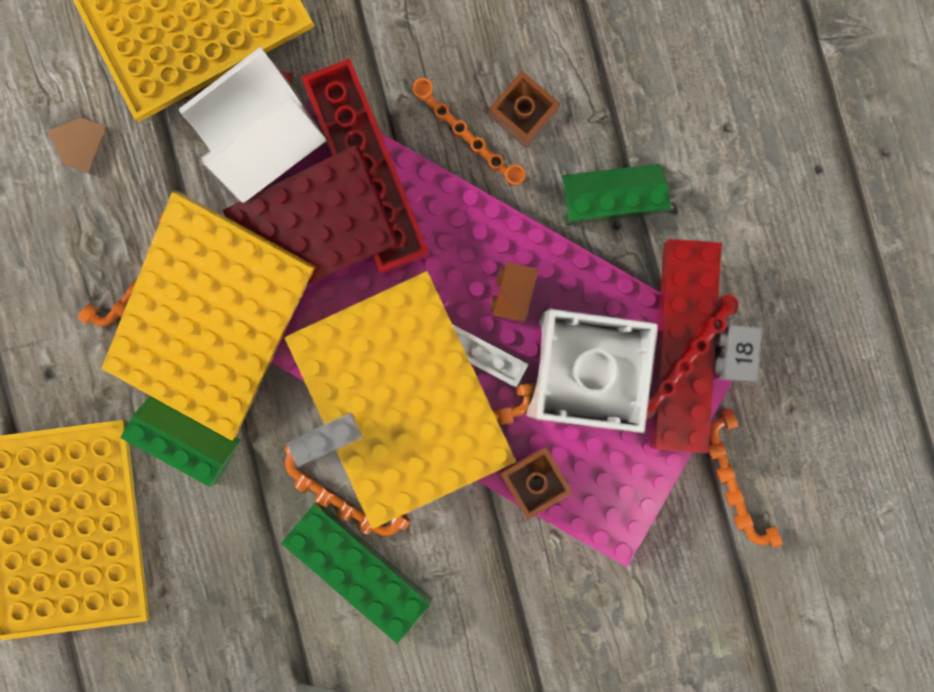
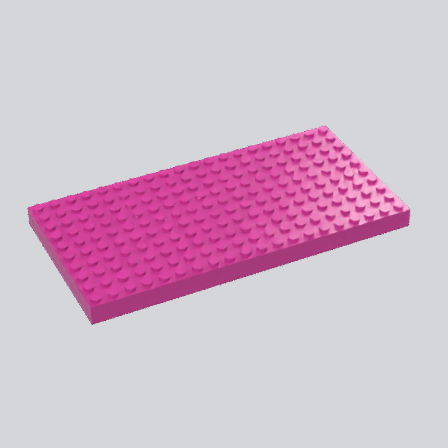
[259,98,733,567]

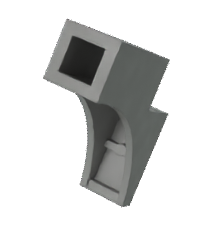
[287,412,363,467]

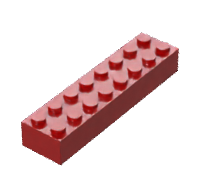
[301,58,430,275]
[650,239,722,453]

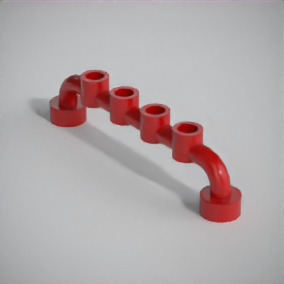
[646,294,739,419]

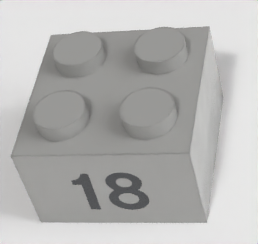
[713,325,762,382]

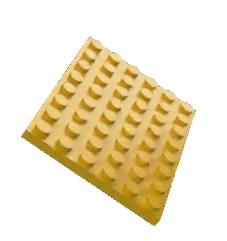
[73,0,315,123]
[101,191,315,441]
[285,271,516,529]
[0,419,150,640]

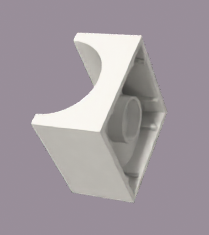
[179,47,327,203]
[527,310,657,433]

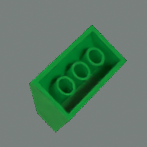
[561,164,671,225]
[120,396,241,487]

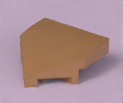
[47,117,106,174]

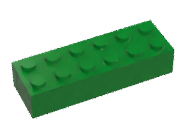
[281,502,432,644]

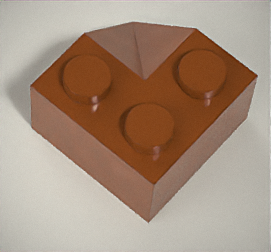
[488,71,561,148]
[489,262,538,324]
[499,447,573,520]

